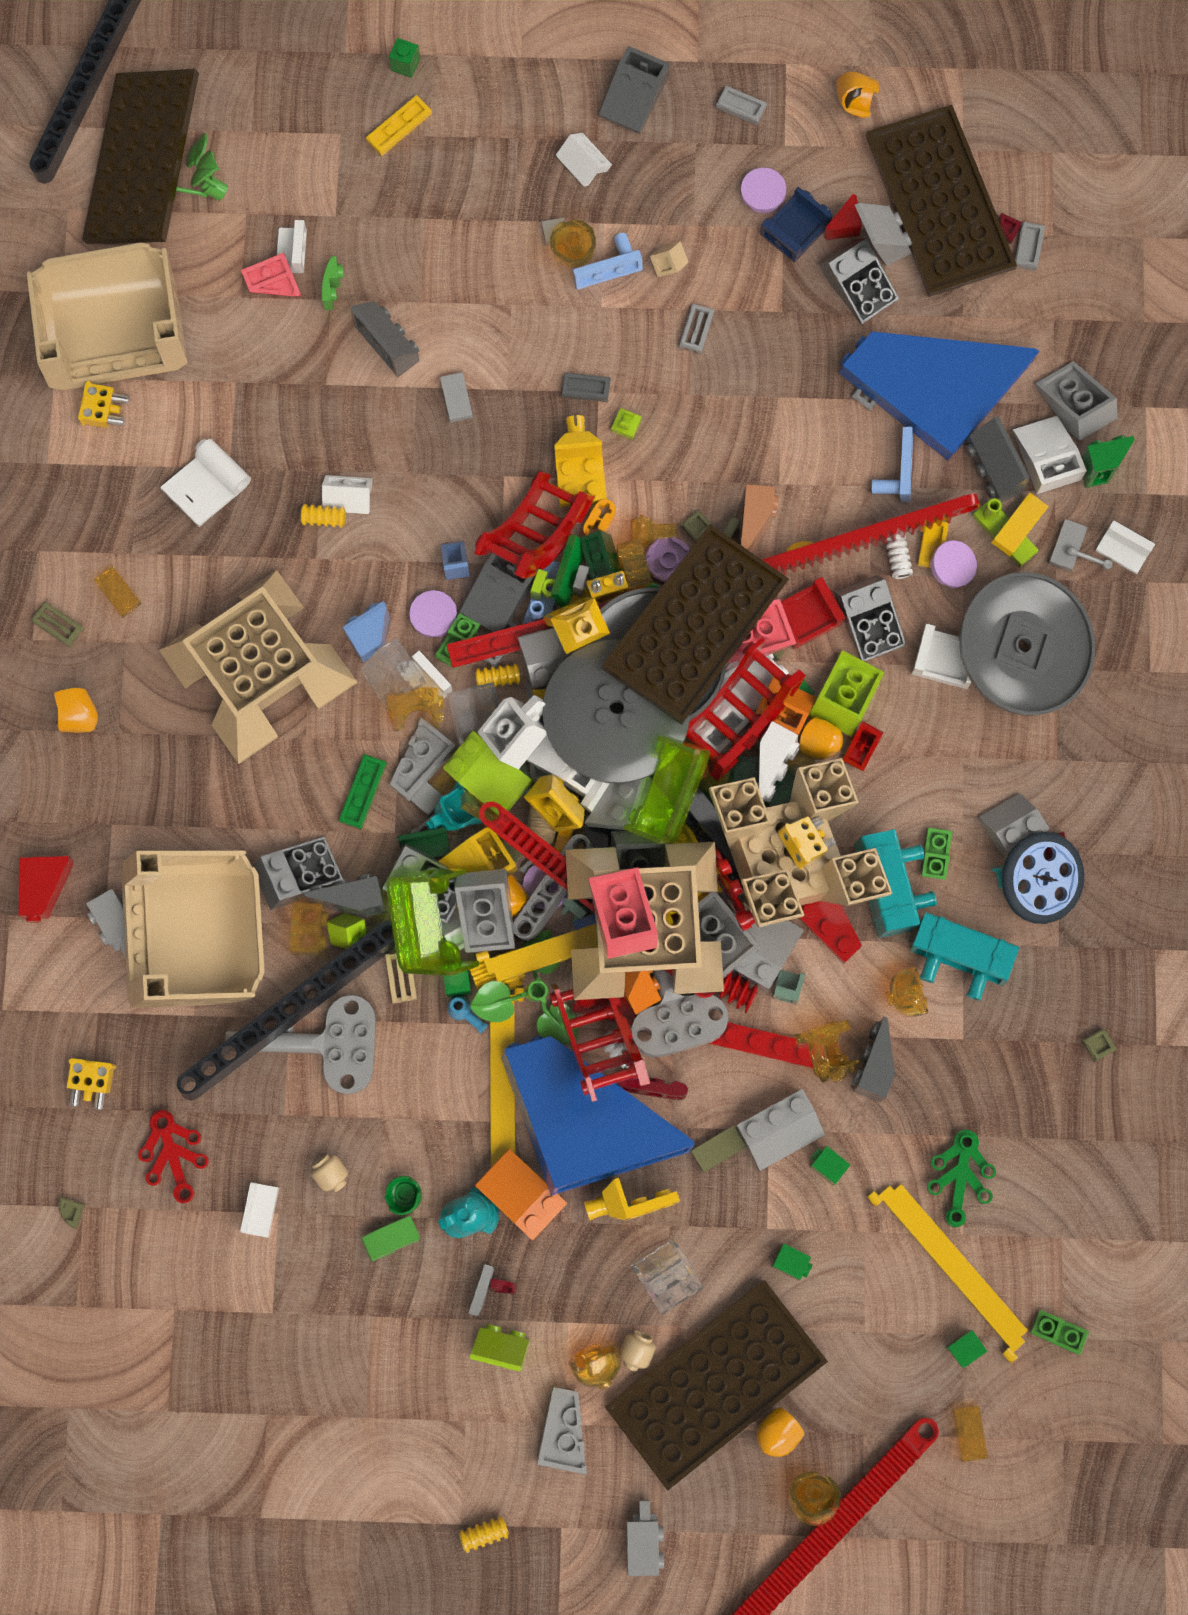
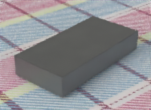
[562,372,611,402]

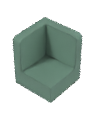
[772,970,805,1005]

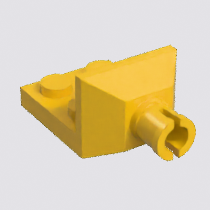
[554,415,607,507]
[542,597,610,654]
[584,1178,680,1221]

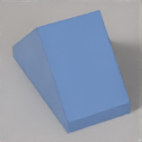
[441,541,470,580]

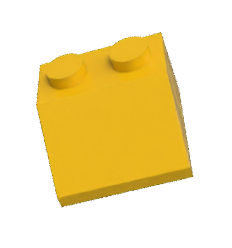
[524,774,585,832]

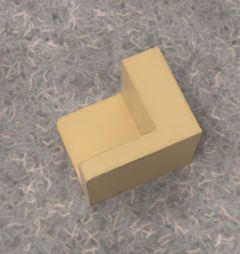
[650,241,688,277]

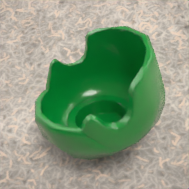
[384,1175,423,1215]

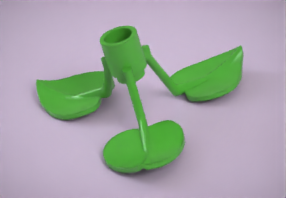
[176,132,228,201]
[470,930,578,1044]

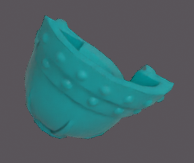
[426,782,483,831]
[438,1187,500,1238]

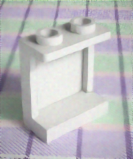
[912,624,972,689]
[720,654,789,711]

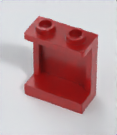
[781,577,846,650]

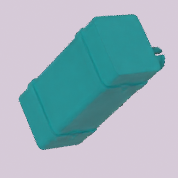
[854,829,937,938]
[910,912,1020,1001]

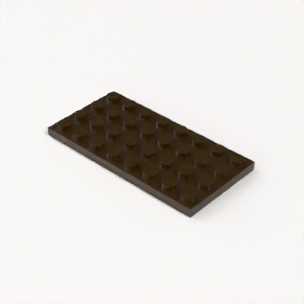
[82,69,199,244]
[866,105,1017,297]
[601,524,789,725]
[605,1280,828,1491]

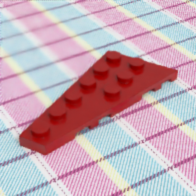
[762,832,862,964]

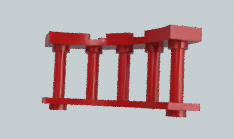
[474,471,595,578]
[685,637,806,781]
[549,983,650,1102]

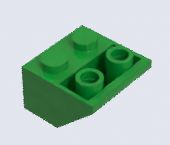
[1081,435,1135,488]

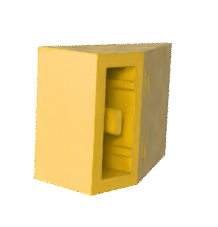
[439,827,517,909]

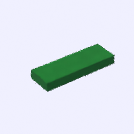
[551,535,584,608]
[338,754,387,830]

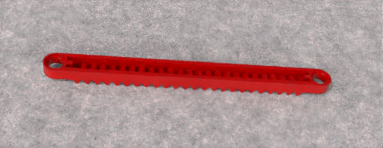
[762,493,981,575]
[479,801,715,998]
[730,1417,939,1615]

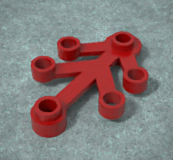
[715,849,756,932]
[138,1110,209,1204]

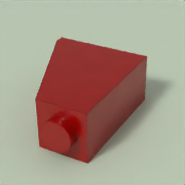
[18,856,73,923]

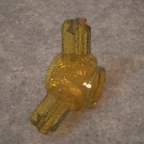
[631,515,677,547]

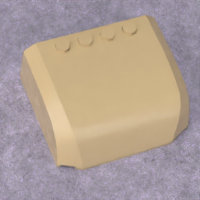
[27,243,188,390]
[122,851,265,1008]

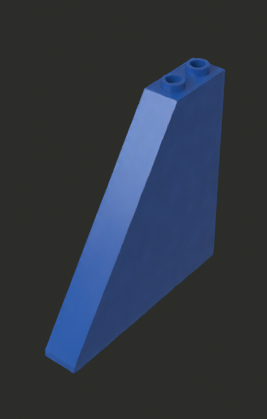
[839,332,1039,461]
[501,1036,695,1196]

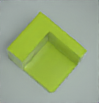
[327,913,367,949]

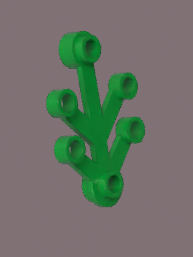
[927,1130,996,1228]

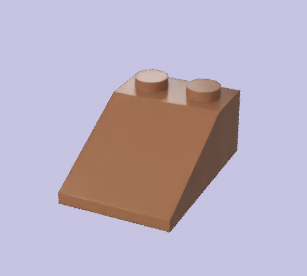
[740,484,779,553]

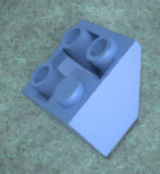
[343,601,390,663]

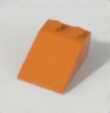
[475,1148,567,1241]

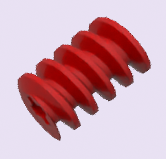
[715,971,758,1014]

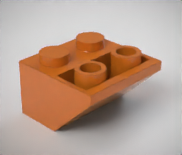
[755,677,817,736]
[624,970,661,1014]

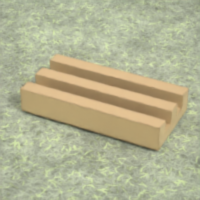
[385,951,417,1004]

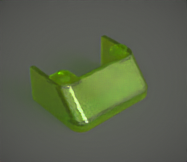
[623,735,710,844]
[386,869,479,976]

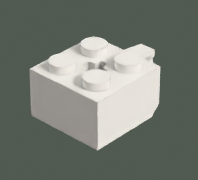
[478,695,547,769]

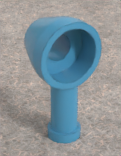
[447,995,488,1034]

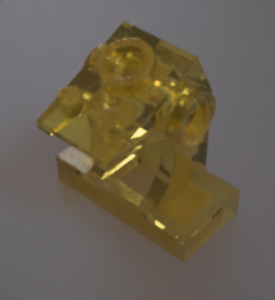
[386,687,443,732]
[795,1020,859,1083]

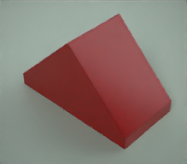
[824,194,862,240]
[843,721,884,772]

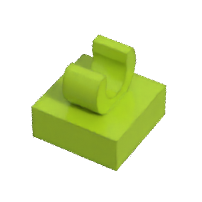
[611,408,642,440]
[531,569,555,601]

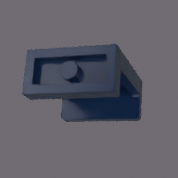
[760,187,833,263]

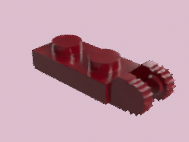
[618,1078,688,1101]

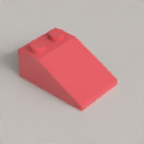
[726,599,796,670]
[588,867,658,959]

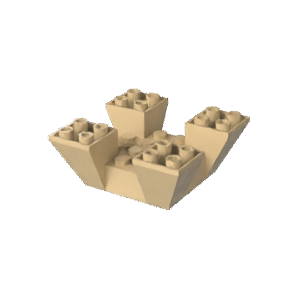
[158,570,358,764]
[709,758,893,928]
[566,842,724,1000]

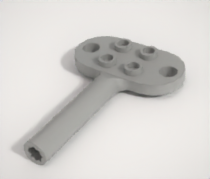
[631,970,728,1058]
[225,995,376,1095]

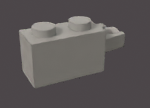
[86,889,126,957]
[627,1500,664,1576]

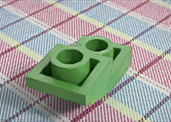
[322,256,344,311]
[435,613,480,669]
[921,827,953,880]
[361,1216,420,1262]
[1031,1310,1090,1356]

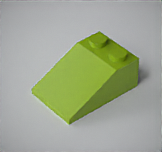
[809,650,885,737]
[443,731,533,815]
[469,1324,530,1372]

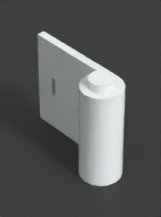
[160,439,251,527]

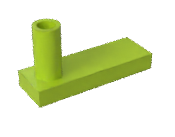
[972,498,1039,567]

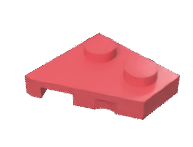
[241,253,302,297]

